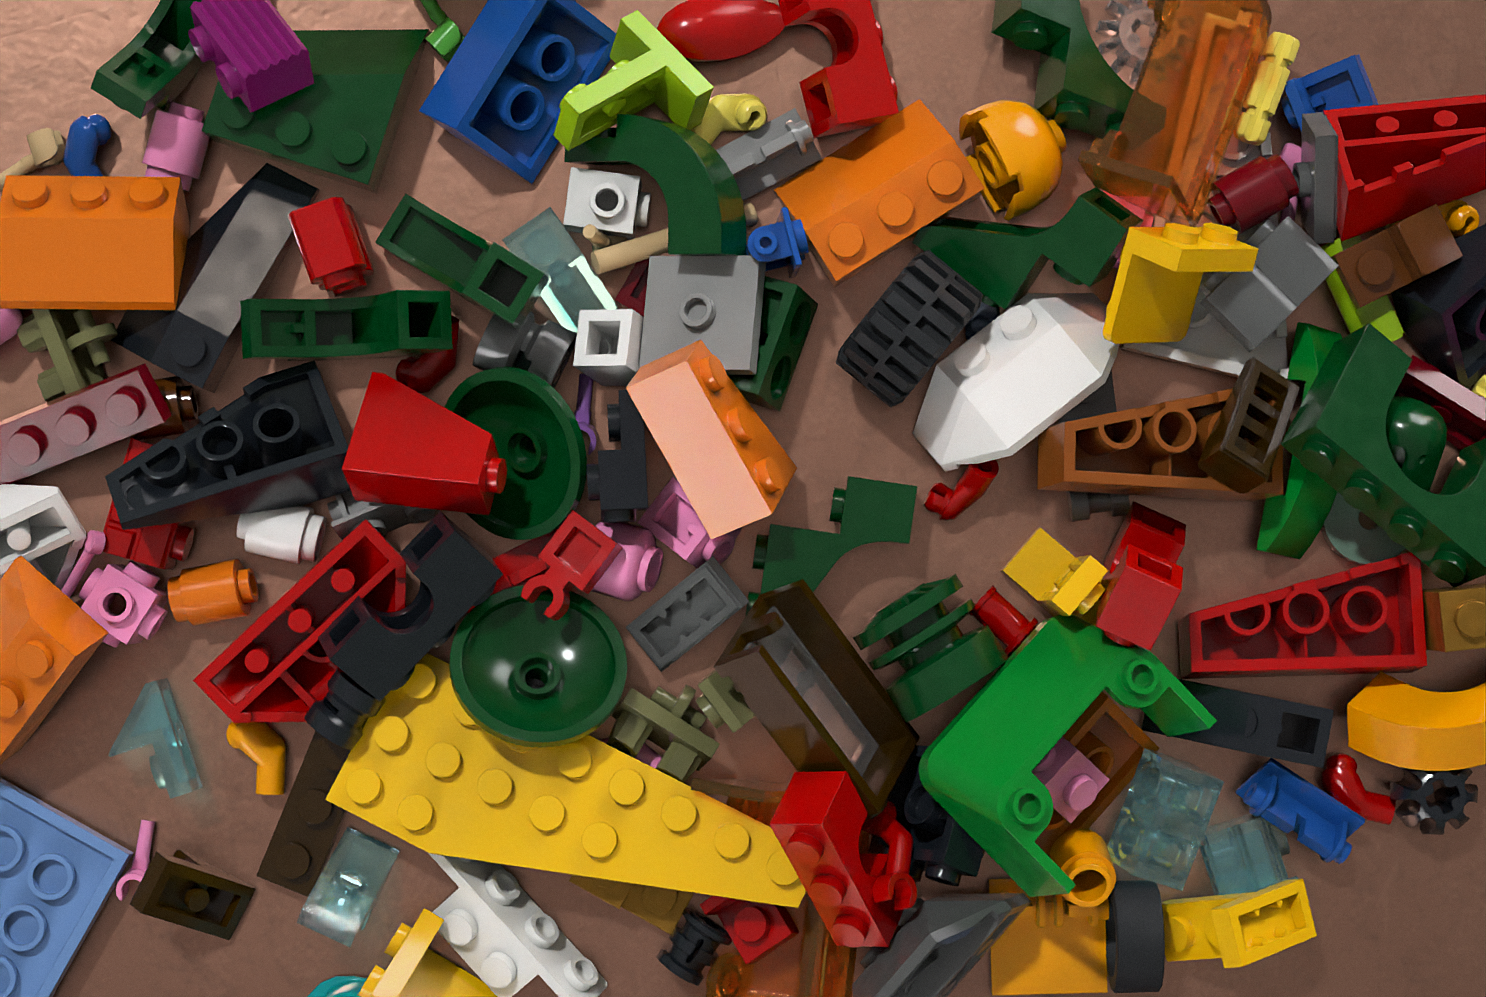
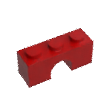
[778,0,899,138]
[1095,501,1186,651]
[769,771,904,947]

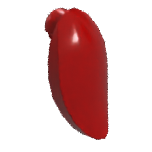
[657,0,785,62]

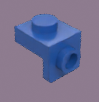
[1281,54,1379,132]

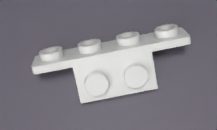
[428,853,608,997]

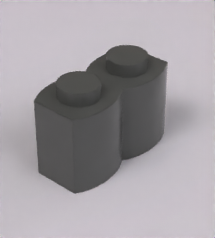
[1200,216,1339,352]

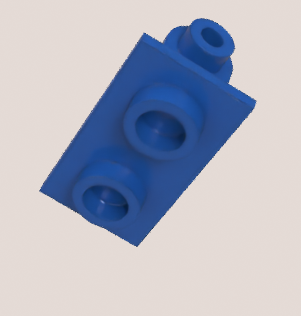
[746,207,809,278]
[1236,758,1365,864]

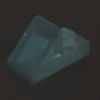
[108,678,203,799]
[297,827,400,947]

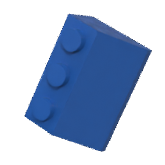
[419,0,616,184]

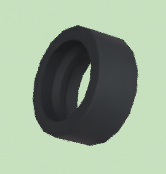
[1106,880,1165,993]

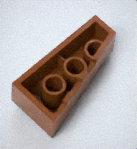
[1037,388,1283,502]

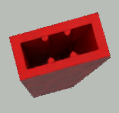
[342,372,507,515]

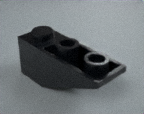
[1140,678,1334,768]

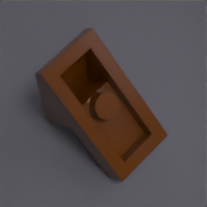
[1331,204,1463,309]

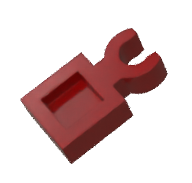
[521,510,623,621]

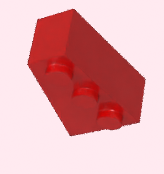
[1323,94,1486,241]

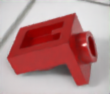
[700,896,800,965]

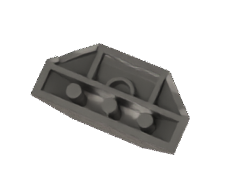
[852,893,1031,997]

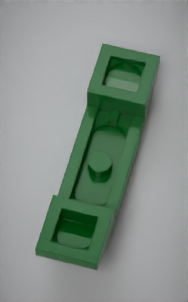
[1256,322,1342,559]

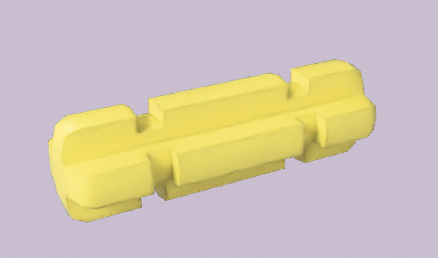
[1233,32,1300,146]

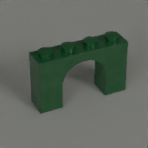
[1281,323,1486,588]

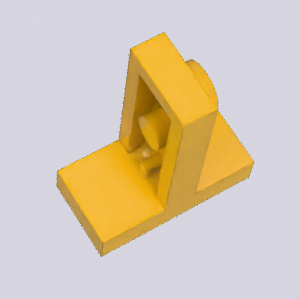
[1001,527,1109,625]
[1161,879,1317,968]

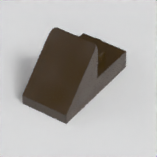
[130,850,255,940]

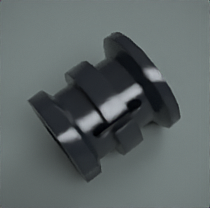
[656,907,733,986]

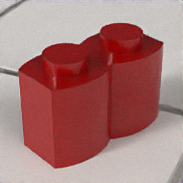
[288,197,374,297]

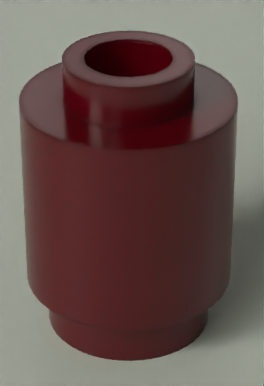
[1207,154,1299,234]

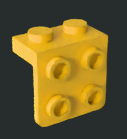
[1102,223,1259,344]
[357,908,497,997]

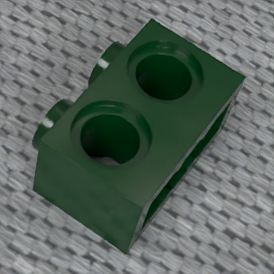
[728,276,818,411]

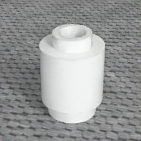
[236,506,326,564]

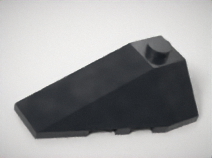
[111,163,319,393]
[1391,223,1486,389]
[105,360,350,530]

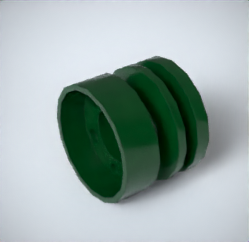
[853,573,1008,722]

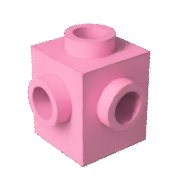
[79,560,168,648]

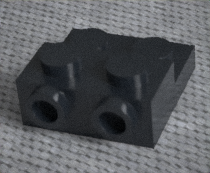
[587,390,648,523]
[867,745,985,886]

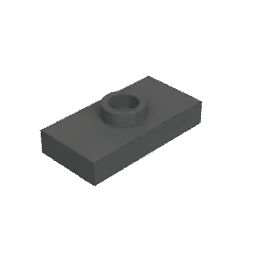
[1292,112,1338,244]
[626,556,750,672]

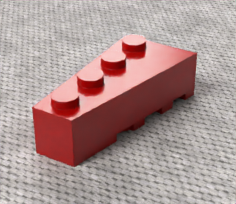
[1178,552,1427,679]

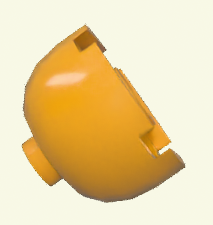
[959,100,1067,221]

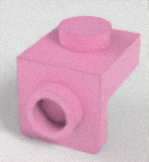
[1032,737,1110,823]

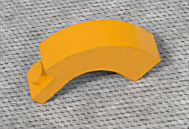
[1347,672,1486,771]

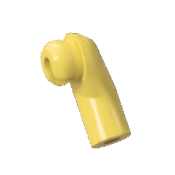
[690,93,768,145]

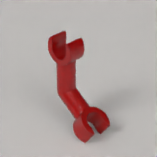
[861,800,917,911]

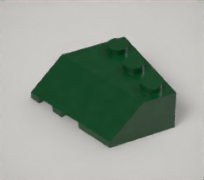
[202,29,430,194]

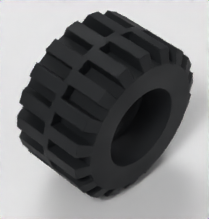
[836,250,983,408]

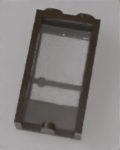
[714,579,920,821]

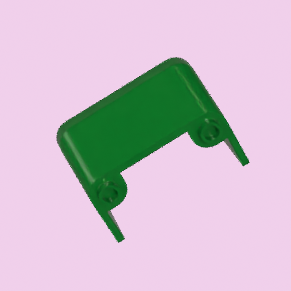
[919,615,1217,897]

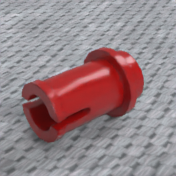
[969,586,1038,655]

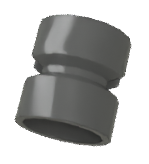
[472,311,577,389]

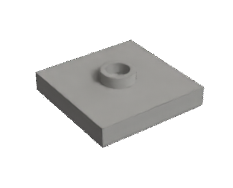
[639,255,766,375]

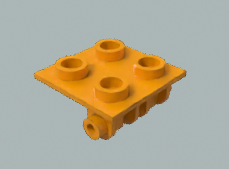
[988,878,1109,995]

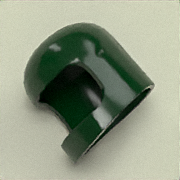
[1386,396,1447,491]

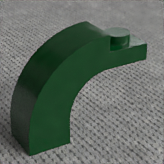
[91,0,204,119]
[565,114,746,256]
[240,290,453,361]

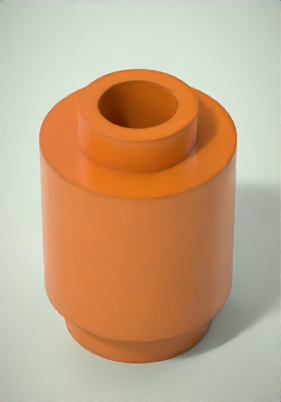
[168,559,258,626]

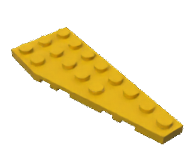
[325,653,807,909]

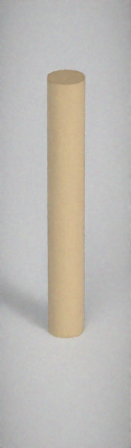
[591,203,758,274]

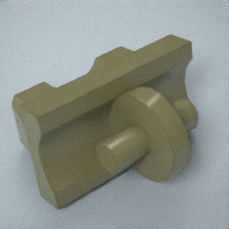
[16,309,118,402]
[607,684,720,783]

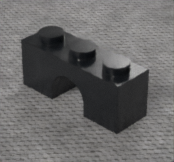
[318,511,503,702]

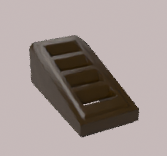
[1198,357,1300,494]

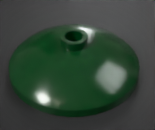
[445,367,587,540]
[449,585,627,748]

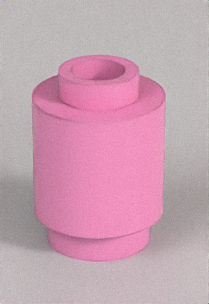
[142,102,210,191]

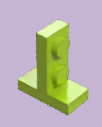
[553,10,714,151]

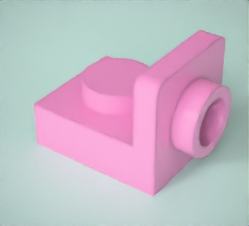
[637,477,741,569]

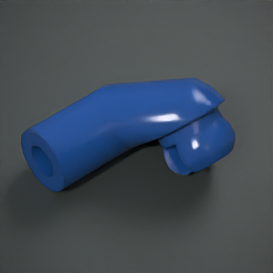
[63,114,112,176]

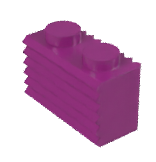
[188,0,314,113]

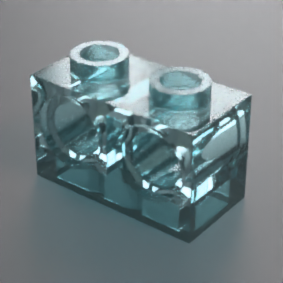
[1107,748,1224,891]

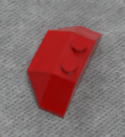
[193,519,406,723]

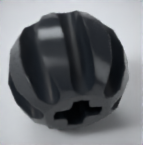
[1389,767,1478,835]

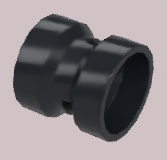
[304,668,386,750]

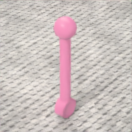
[61,530,106,598]

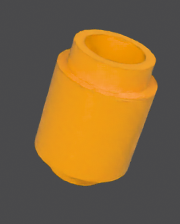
[1050,828,1116,907]

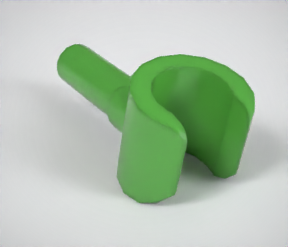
[420,0,465,62]

